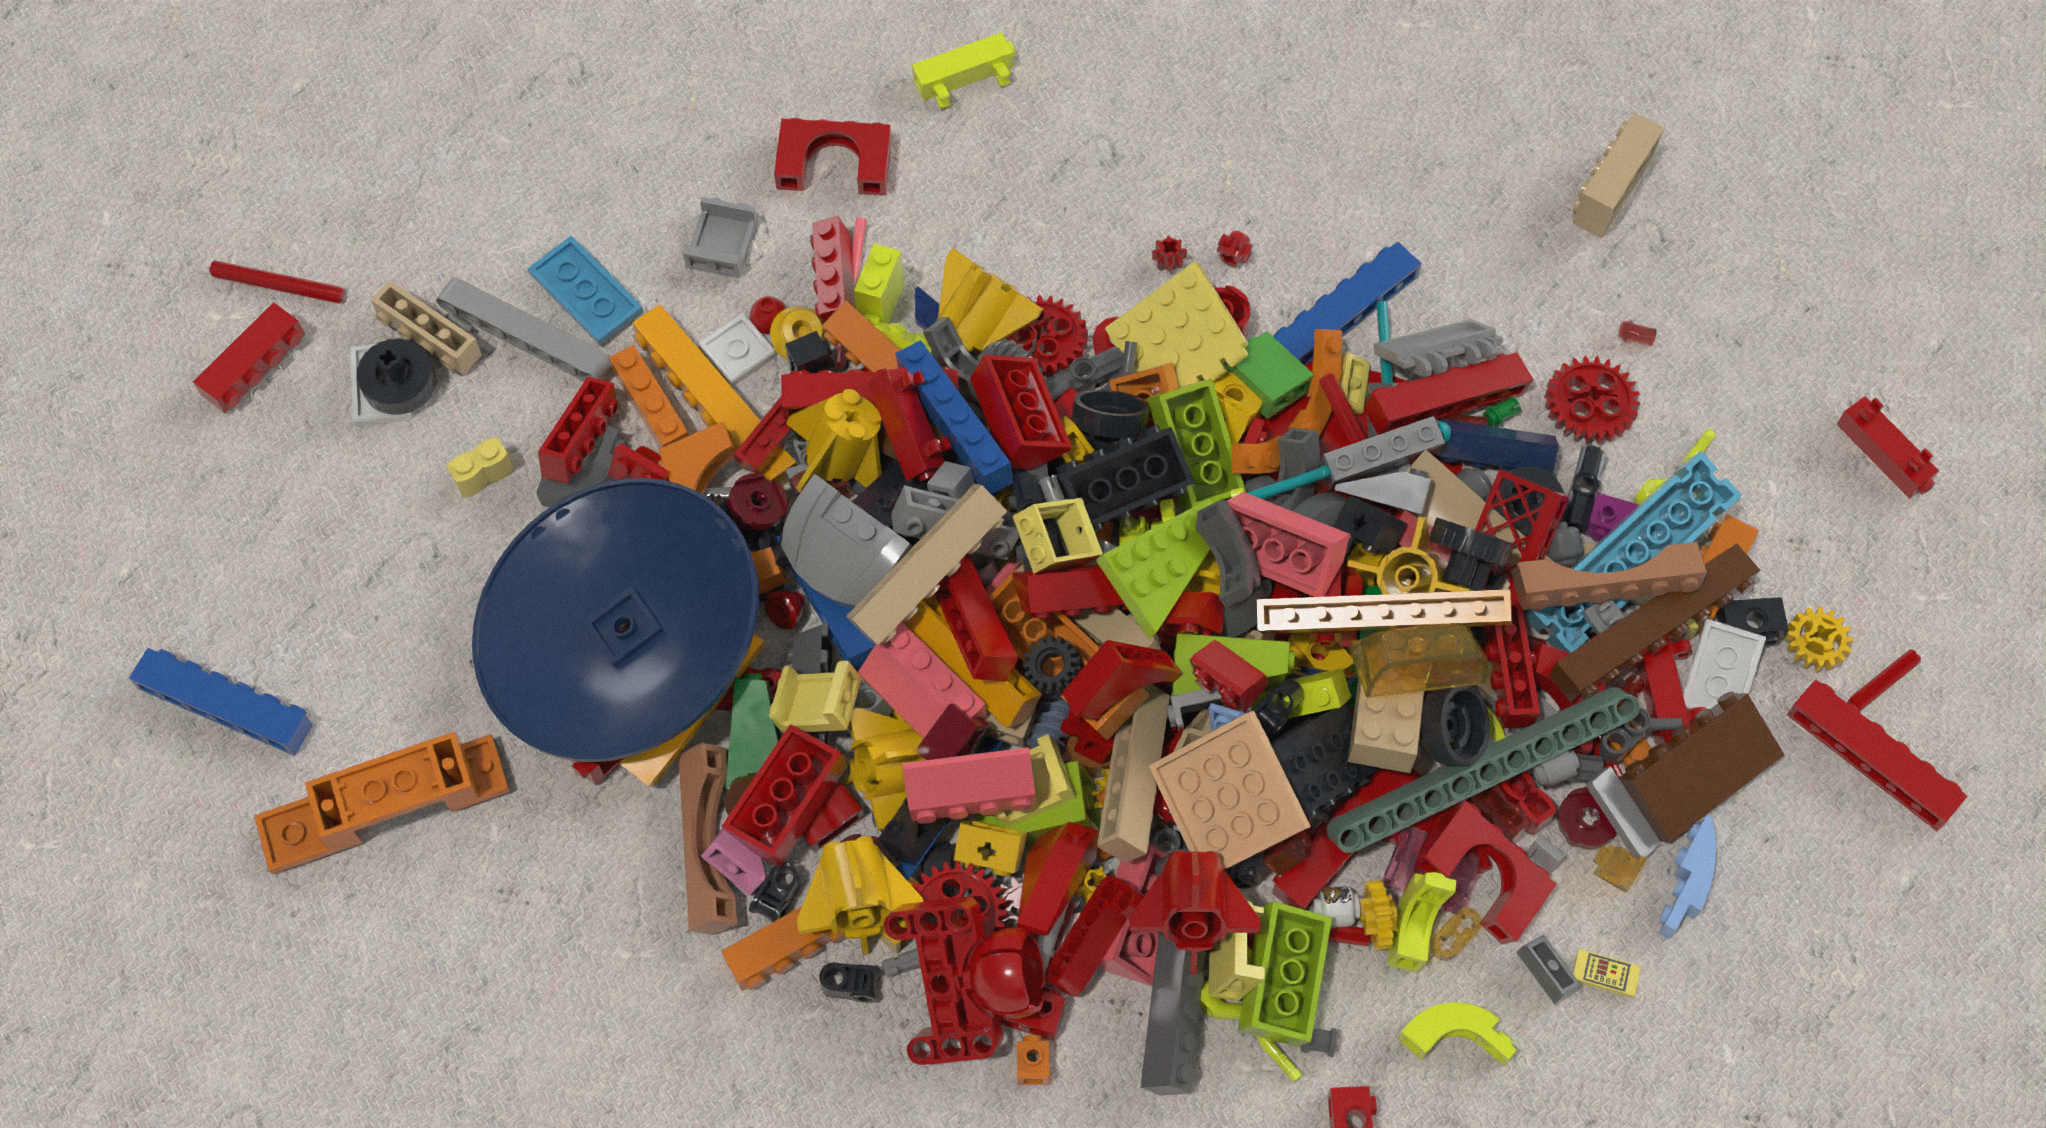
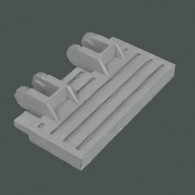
[1374,319,1503,378]

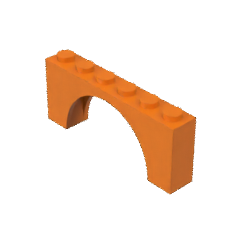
[658,421,788,595]

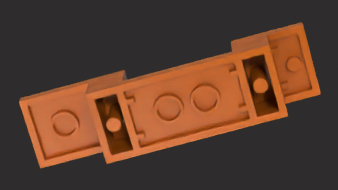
[254,731,510,874]

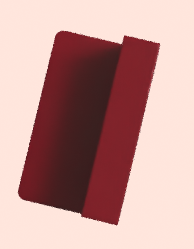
[917,703,990,760]

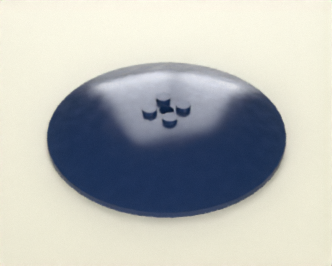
[472,478,759,762]

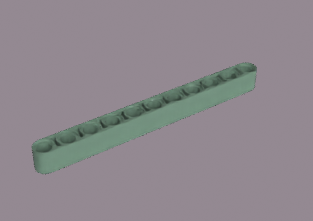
[1327,687,1640,853]

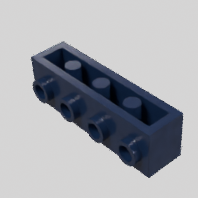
[1436,419,1559,474]

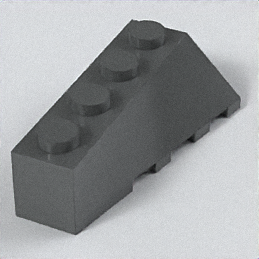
[783,624,832,744]

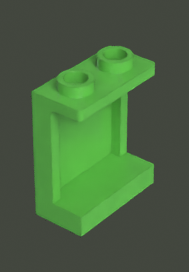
[1224,331,1314,419]

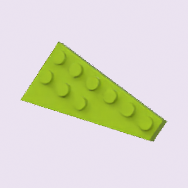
[1096,499,1213,639]

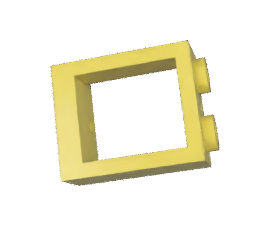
[1013,498,1103,574]

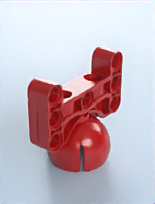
[884,897,1045,1065]

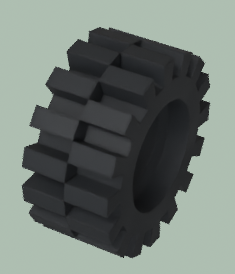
[1023,635,1084,696]

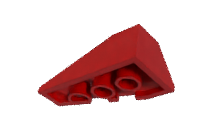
[1017,822,1098,937]

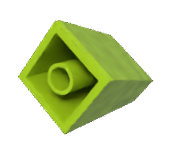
[1170,633,1295,704]
[975,761,1100,849]

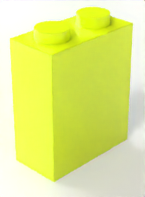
[854,243,904,324]

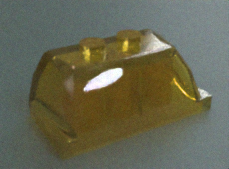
[1349,623,1489,698]

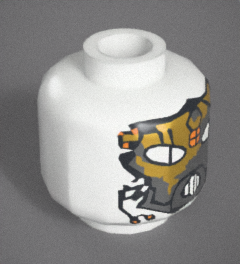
[1313,886,1360,928]

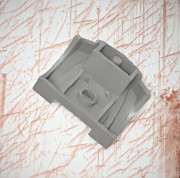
[781,474,913,609]

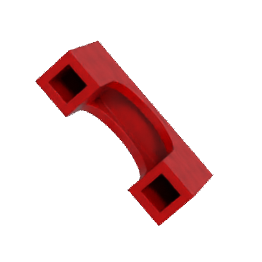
[774,118,892,196]
[1411,801,1557,945]

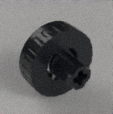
[356,338,436,415]
[1071,390,1150,452]
[1490,466,1568,537]
[1428,517,1513,587]
[1419,683,1490,766]

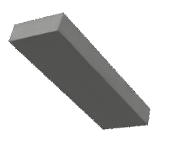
[1585,766,1661,862]

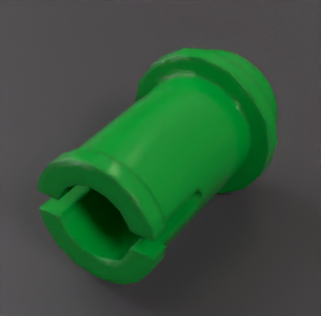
[1482,397,1521,427]

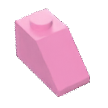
[701,829,766,895]

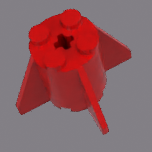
[1130,850,1260,974]

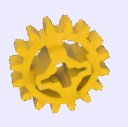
[1784,606,1854,672]
[1359,880,1398,950]

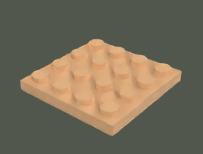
[1149,711,1311,870]

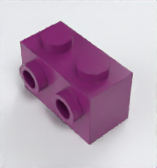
[1584,492,1638,542]

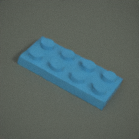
[527,236,644,346]

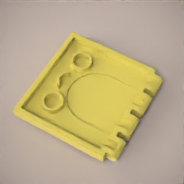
[1105,261,1249,387]

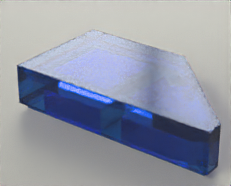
[915,286,940,331]

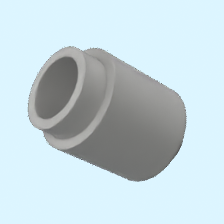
[1532,750,1580,786]

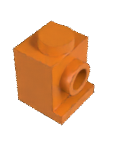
[1017,1035,1050,1085]

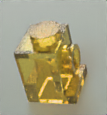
[1593,845,1646,893]

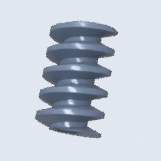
[1027,693,1070,749]

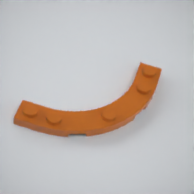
[1232,329,1342,474]

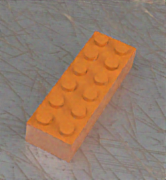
[989,570,1150,740]

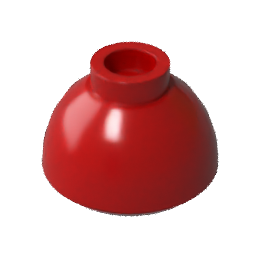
[749,296,787,334]
[765,590,805,630]

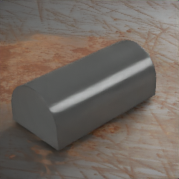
[1516,935,1582,1005]

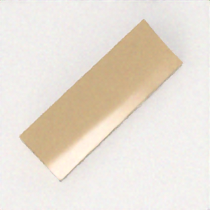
[1394,449,1552,590]

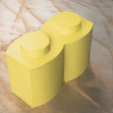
[446,438,514,497]

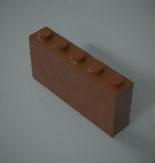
[1619,691,1785,842]

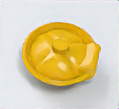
[770,306,829,361]

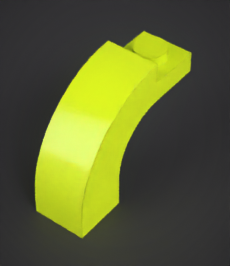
[1386,872,1456,973]
[1398,1002,1517,1067]

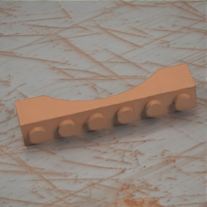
[1513,542,1707,610]
[678,743,737,935]

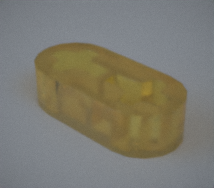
[1431,908,1481,961]

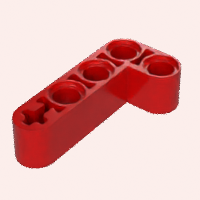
[1045,876,1145,997]

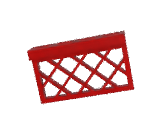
[1475,469,1570,600]

